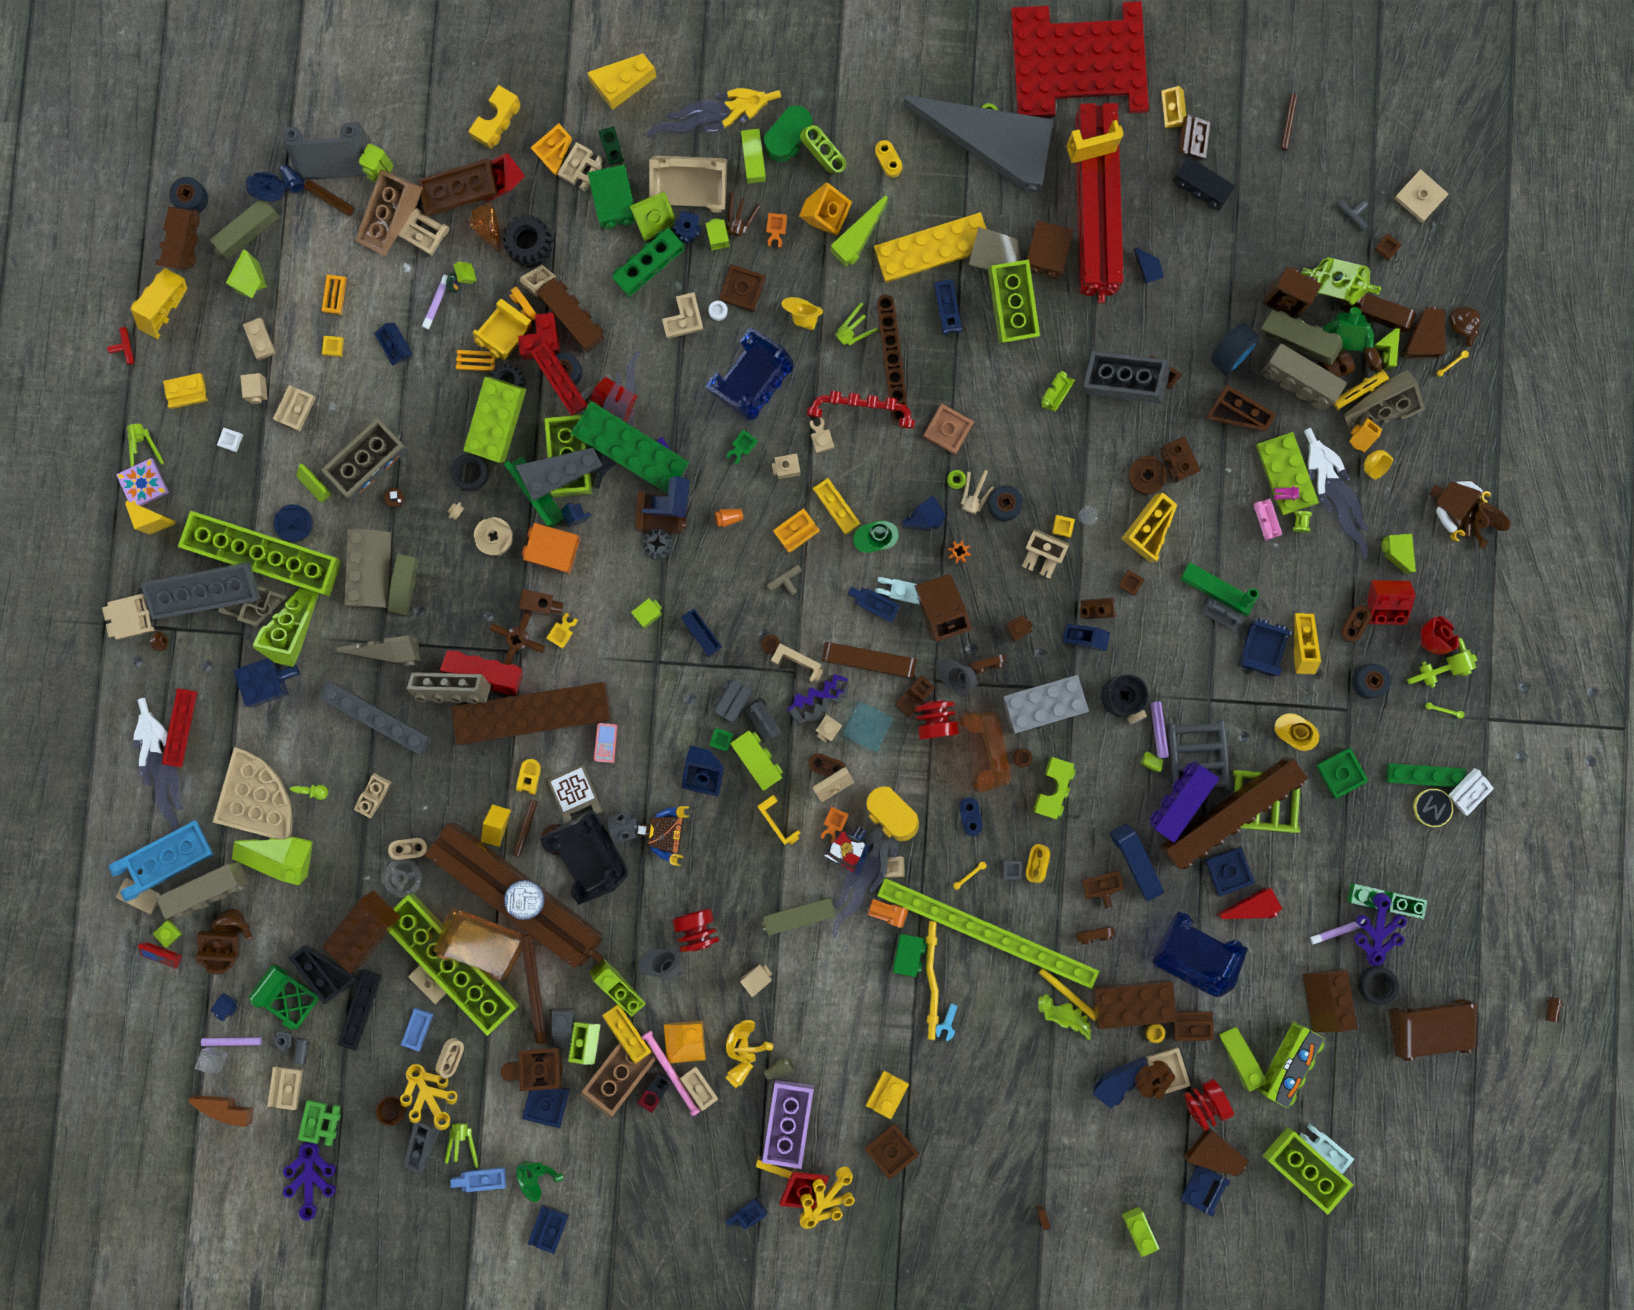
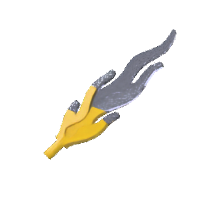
[647,88,781,137]

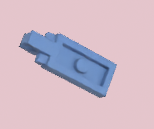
[450,1167,507,1192]

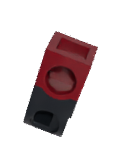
[638,1073,672,1113]

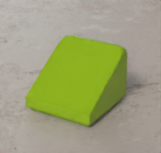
[1140,751,1163,772]

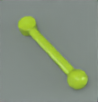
[1425,702,1465,719]

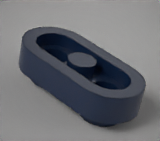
[959,798,982,836]

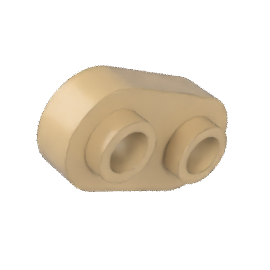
[388,838,429,860]
[436,1038,464,1078]

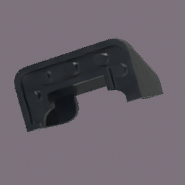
[540,810,628,905]

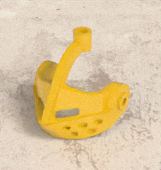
[726,1020,773,1063]

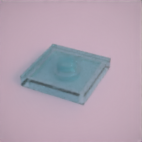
[843,701,894,752]

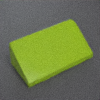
[296,464,332,503]

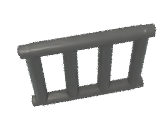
[1168,720,1231,791]

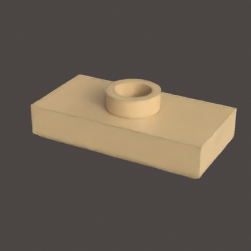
[408,965,447,1004]

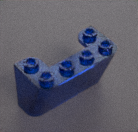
[705,327,794,421]

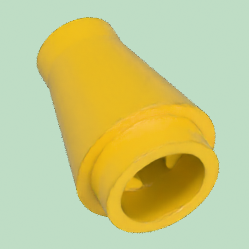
[725,1062,753,1088]

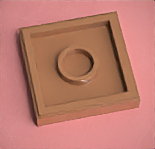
[923,403,974,455]

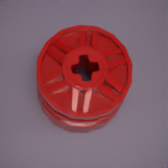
[914,700,959,740]
[672,908,720,952]
[1184,1078,1234,1131]

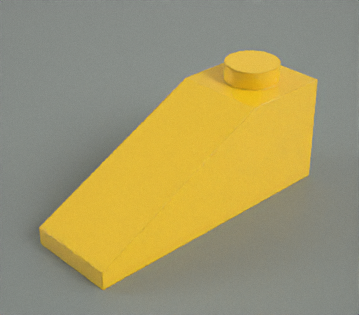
[1294,613,1321,674]

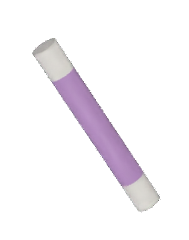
[422,275,450,329]
[1310,919,1365,944]

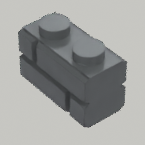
[713,678,753,724]

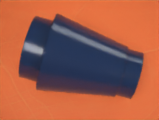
[279,164,304,193]

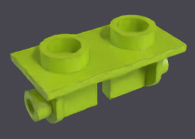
[1041,371,1075,412]

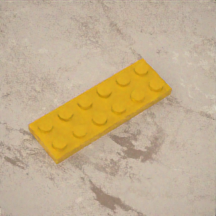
[874,212,986,283]

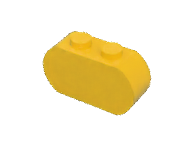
[867,786,919,841]

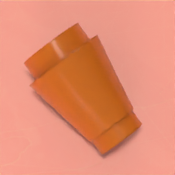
[714,509,744,528]

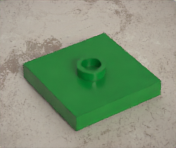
[1315,747,1369,799]

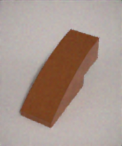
[189,1095,253,1127]

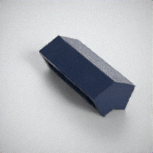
[681,609,722,657]

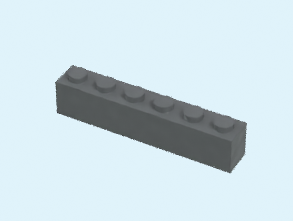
[318,681,433,755]

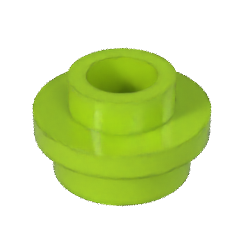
[947,470,966,489]

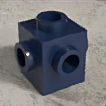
[673,211,701,243]

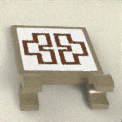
[548,765,604,823]

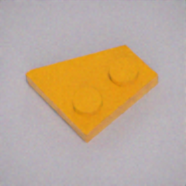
[531,123,572,176]

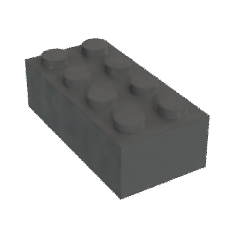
[1084,351,1171,404]

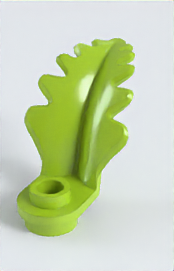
[1038,994,1091,1040]

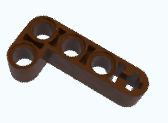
[1339,293,1416,332]

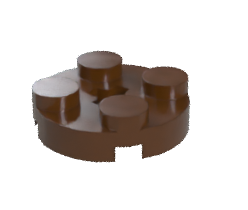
[1128,456,1167,495]
[1135,1061,1175,1099]

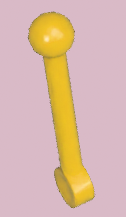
[1436,351,1469,377]
[953,862,986,890]

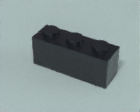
[1172,156,1235,211]

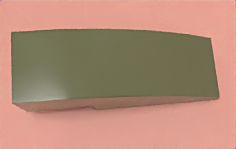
[388,553,419,616]

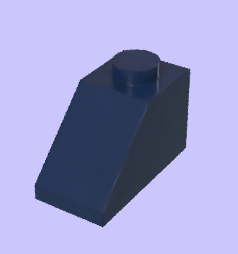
[1062,624,1110,651]

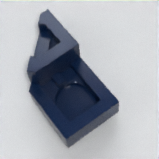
[1134,248,1164,283]
[725,1197,768,1229]

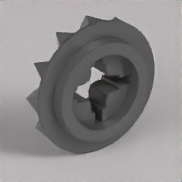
[642,529,673,559]

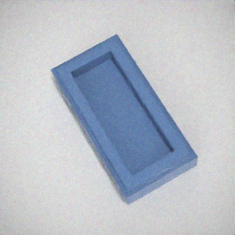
[401,1007,434,1052]

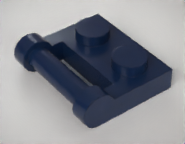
[1180,1165,1230,1217]

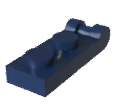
[934,279,962,335]

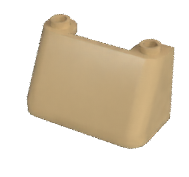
[649,156,727,213]

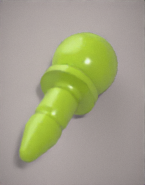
[289,784,328,800]

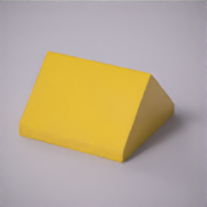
[125,501,176,535]

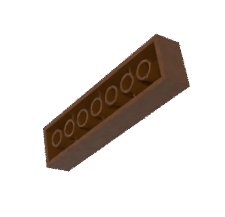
[451,682,613,745]
[1159,757,1308,870]

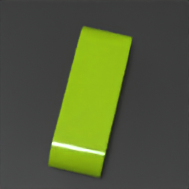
[800,125,846,174]

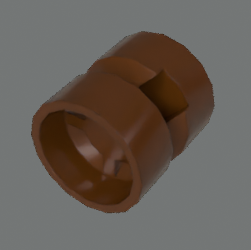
[1318,350,1355,378]

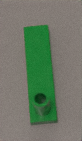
[1180,562,1259,617]

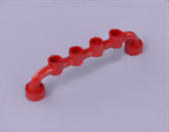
[806,391,915,429]

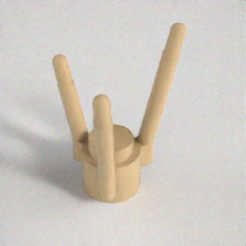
[961,470,994,515]

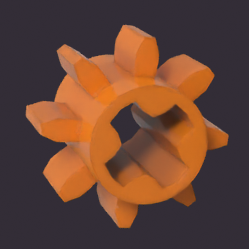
[947,540,971,564]

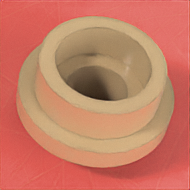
[448,502,464,520]

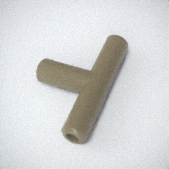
[767,565,802,595]

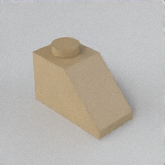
[740,963,772,997]

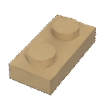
[243,318,276,361]
[679,1067,718,1111]

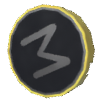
[1413,789,1453,827]

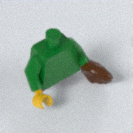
[1323,307,1382,372]

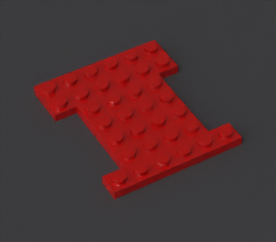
[1011,1,1149,118]

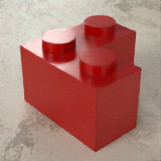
[518,313,561,360]

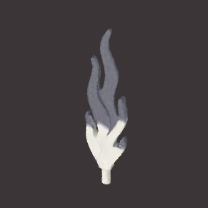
[1304,428,1368,560]
[133,698,183,832]

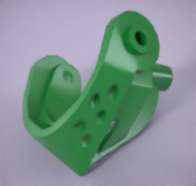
[516,1161,563,1202]

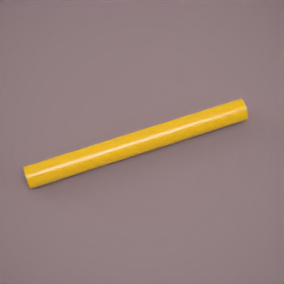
[1038,968,1095,1021]

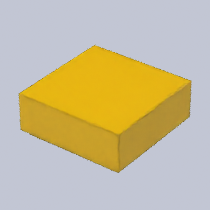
[322,336,344,357]
[1052,515,1075,538]

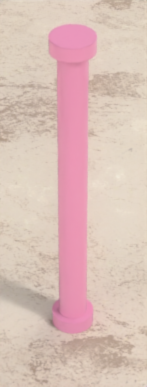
[642,1030,701,1116]

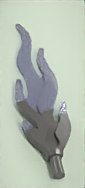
[832,826,899,938]

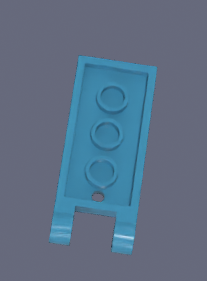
[108,820,214,902]

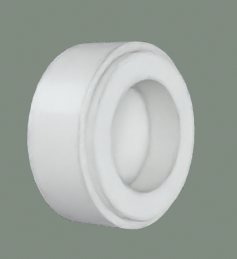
[708,301,728,321]

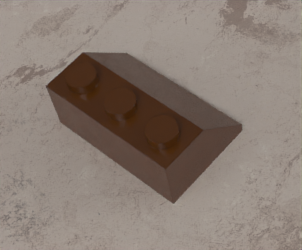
[1302,968,1358,1032]

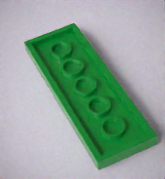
[571,401,690,493]

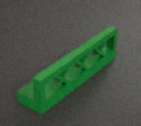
[504,456,564,528]

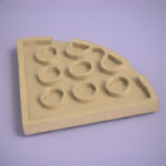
[213,747,292,839]

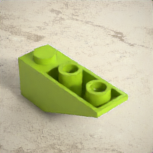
[589,958,646,1017]

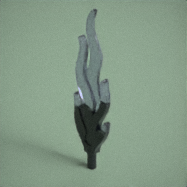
[591,351,641,489]

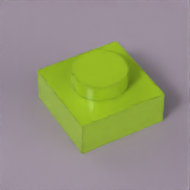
[453,262,477,284]
[153,920,182,948]

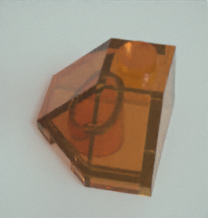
[469,203,500,252]

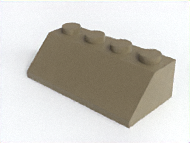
[345,529,392,608]

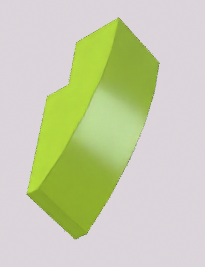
[741,129,766,184]

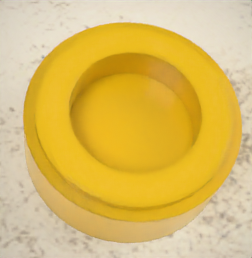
[1145,1024,1165,1043]

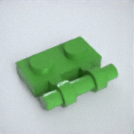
[298,1099,341,1146]

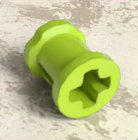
[1293,511,1312,533]

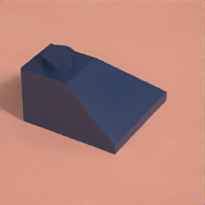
[681,745,724,797]

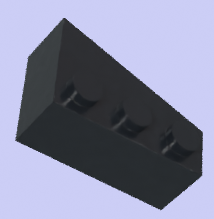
[289,945,359,1004]

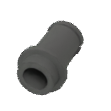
[293,1038,310,1064]

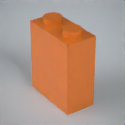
[522,523,581,574]

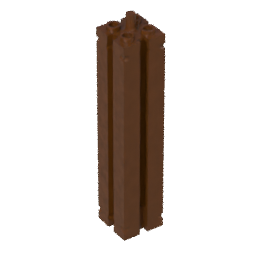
[424,822,604,969]

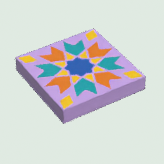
[116,458,169,506]

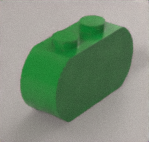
[764,105,812,162]

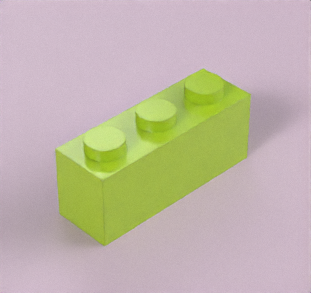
[730,730,784,791]

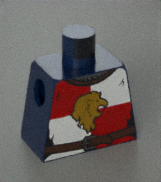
[823,826,869,876]

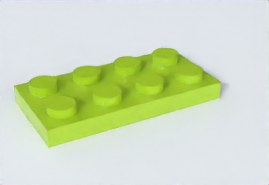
[1256,432,1319,516]

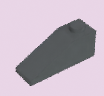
[404,1108,443,1174]

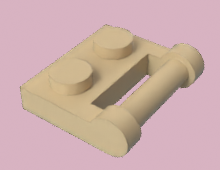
[398,208,449,256]

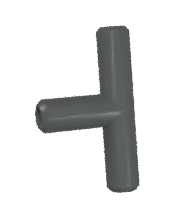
[1337,200,1368,231]

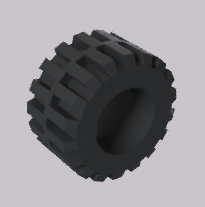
[502,214,553,267]

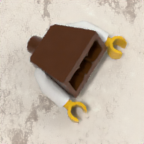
[1430,481,1491,541]

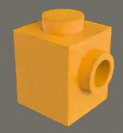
[1349,418,1383,453]

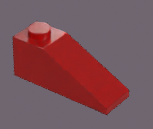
[1216,887,1282,919]

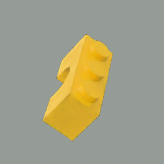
[468,85,521,150]

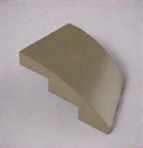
[969,227,1021,270]
[218,584,287,626]

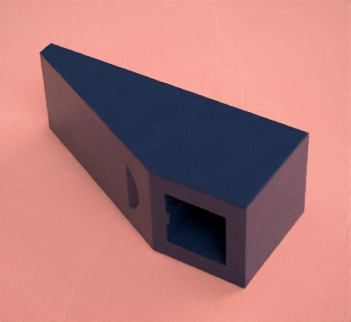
[1092,1056,1149,1109]

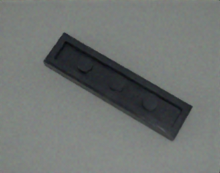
[337,969,383,1051]

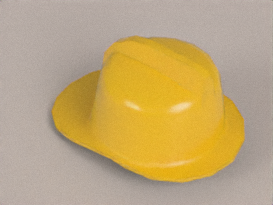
[781,297,823,330]
[1275,713,1319,751]

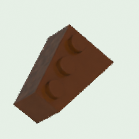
[155,207,200,269]
[1204,385,1277,432]

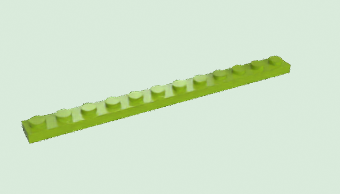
[877,878,1099,989]

